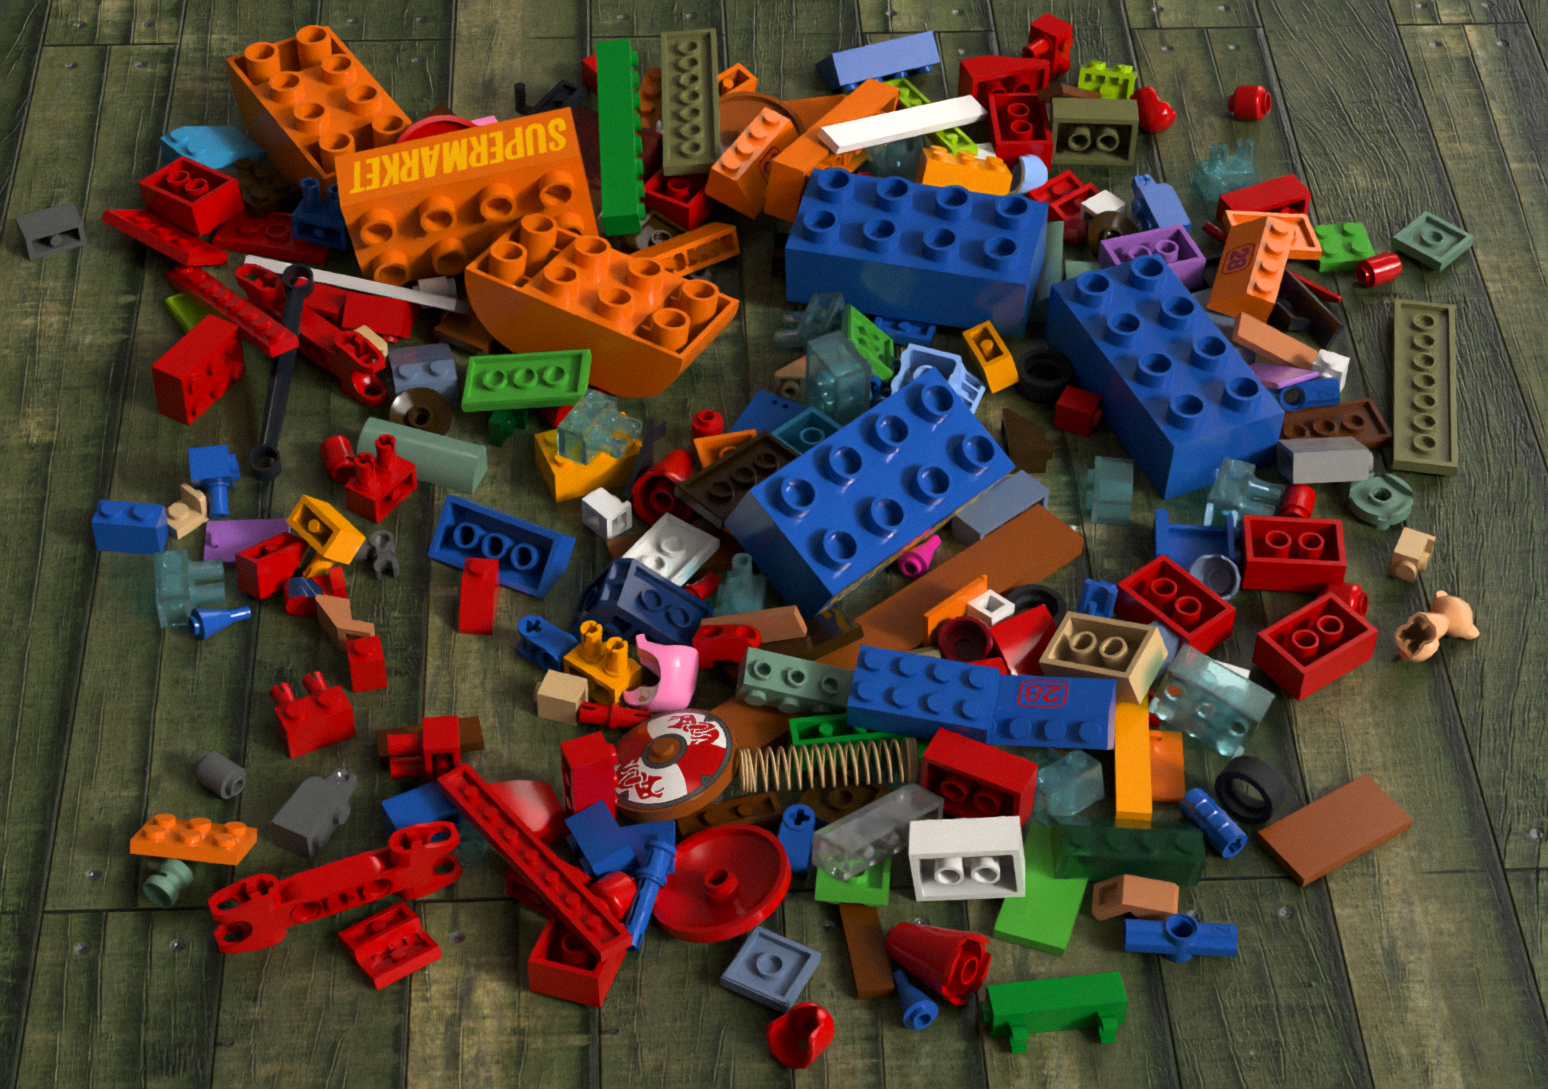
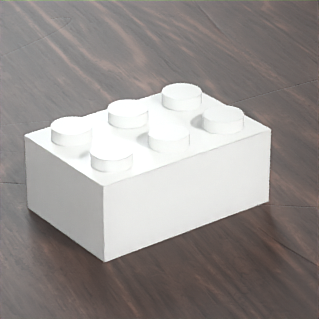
[909,816,1025,902]

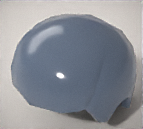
[1188,554,1241,602]

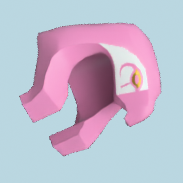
[623,634,699,714]

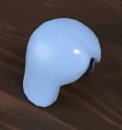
[1009,154,1048,196]

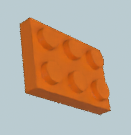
[1222,210,1323,260]
[130,814,257,866]

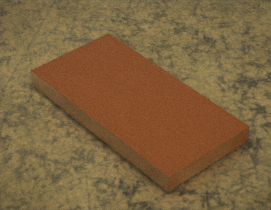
[1256,774,1413,887]

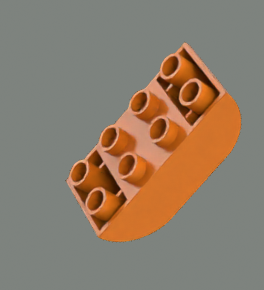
[225,25,413,200]
[464,214,740,399]

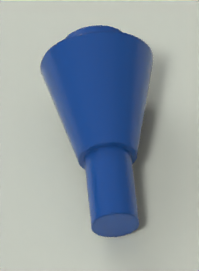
[187,605,251,641]
[892,970,938,1030]

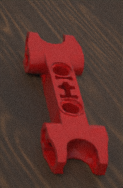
[235,263,389,407]
[207,821,463,954]

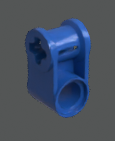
[517,615,579,672]
[777,804,815,875]

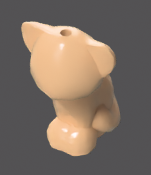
[1395,591,1479,662]

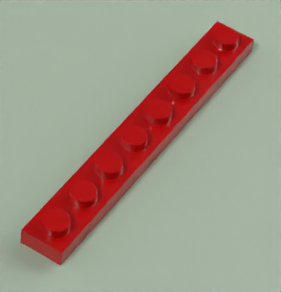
[165,263,299,358]
[437,763,632,963]

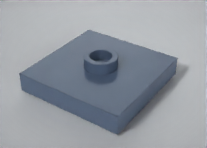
[720,926,821,1014]

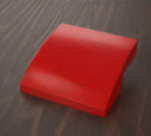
[1026,169,1100,222]
[990,604,1058,676]
[488,780,571,845]
[338,901,442,991]

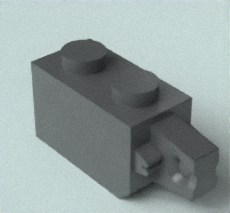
[270,768,357,860]

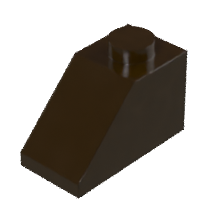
[1000,408,1053,474]

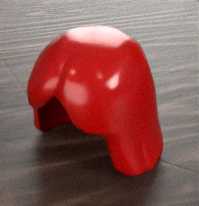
[1130,86,1177,134]
[765,1002,835,1070]

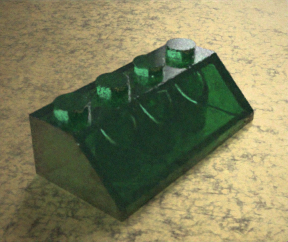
[1049,815,1206,887]

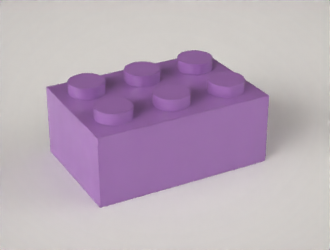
[1098,224,1206,290]

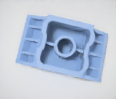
[868,343,987,414]

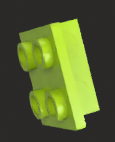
[1078,60,1138,100]

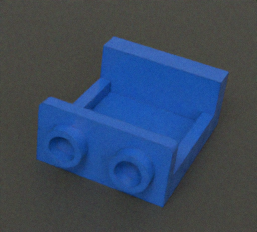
[1152,508,1241,572]

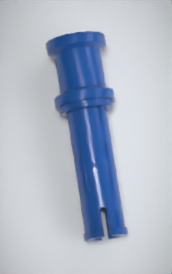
[624,840,677,952]

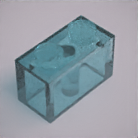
[1085,456,1134,526]

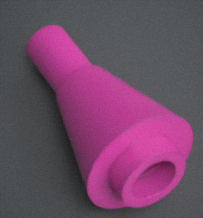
[898,534,941,580]

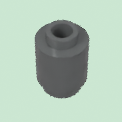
[192,751,246,799]

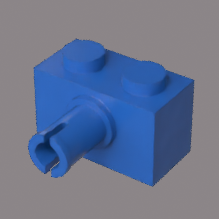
[188,445,240,519]

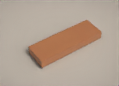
[1232,312,1317,371]
[700,605,807,643]

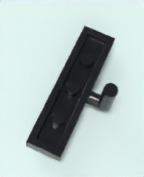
[514,79,586,116]

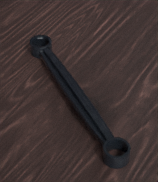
[248,264,315,481]

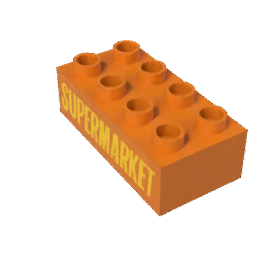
[334,107,599,287]

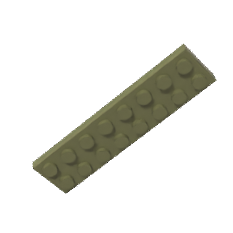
[661,28,722,176]
[1392,299,1458,476]

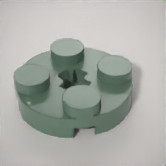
[1347,473,1413,530]

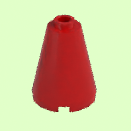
[631,449,696,526]
[885,922,991,1006]

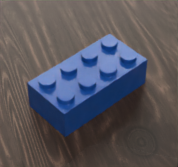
[847,645,1000,744]

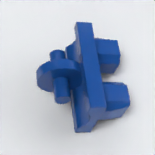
[1075,578,1118,619]

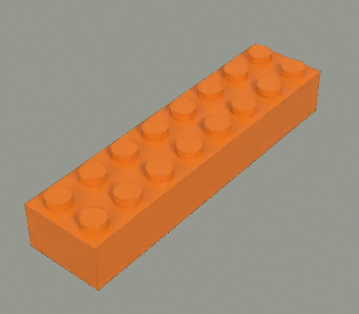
[763,78,899,223]

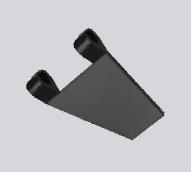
[623,417,667,515]

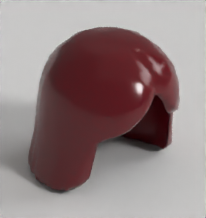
[937,616,993,663]

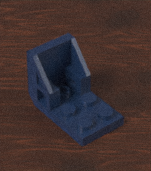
[567,558,716,648]

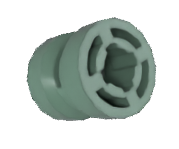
[142,858,194,909]

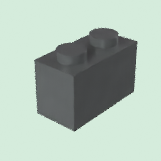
[15,202,87,261]

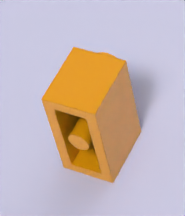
[962,320,1019,394]

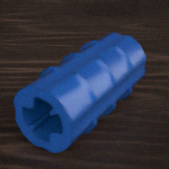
[1178,788,1248,858]

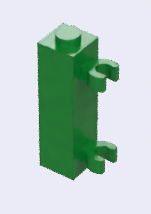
[979,971,1128,1054]

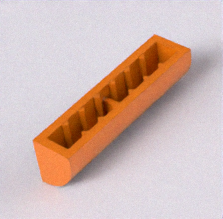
[629,222,741,277]

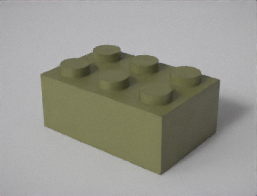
[1049,97,1139,166]

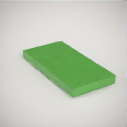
[461,349,592,412]
[993,822,1101,957]

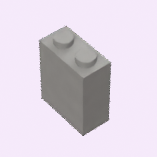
[1277,436,1373,484]

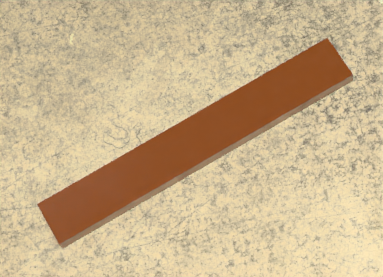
[710,503,1084,778]

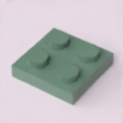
[1391,211,1474,272]

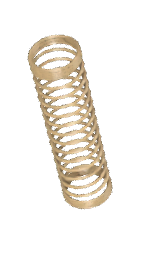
[738,737,919,794]

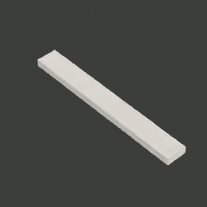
[817,95,988,154]
[244,255,469,315]

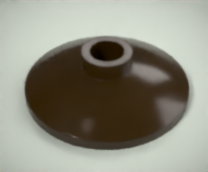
[1087,211,1139,259]
[389,387,452,436]

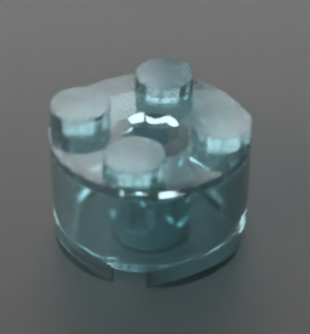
[866,135,924,183]

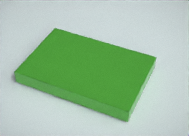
[841,304,894,384]

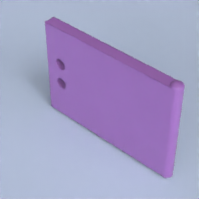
[1248,362,1319,389]
[203,518,292,567]

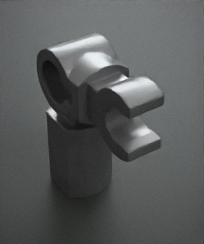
[335,530,399,580]

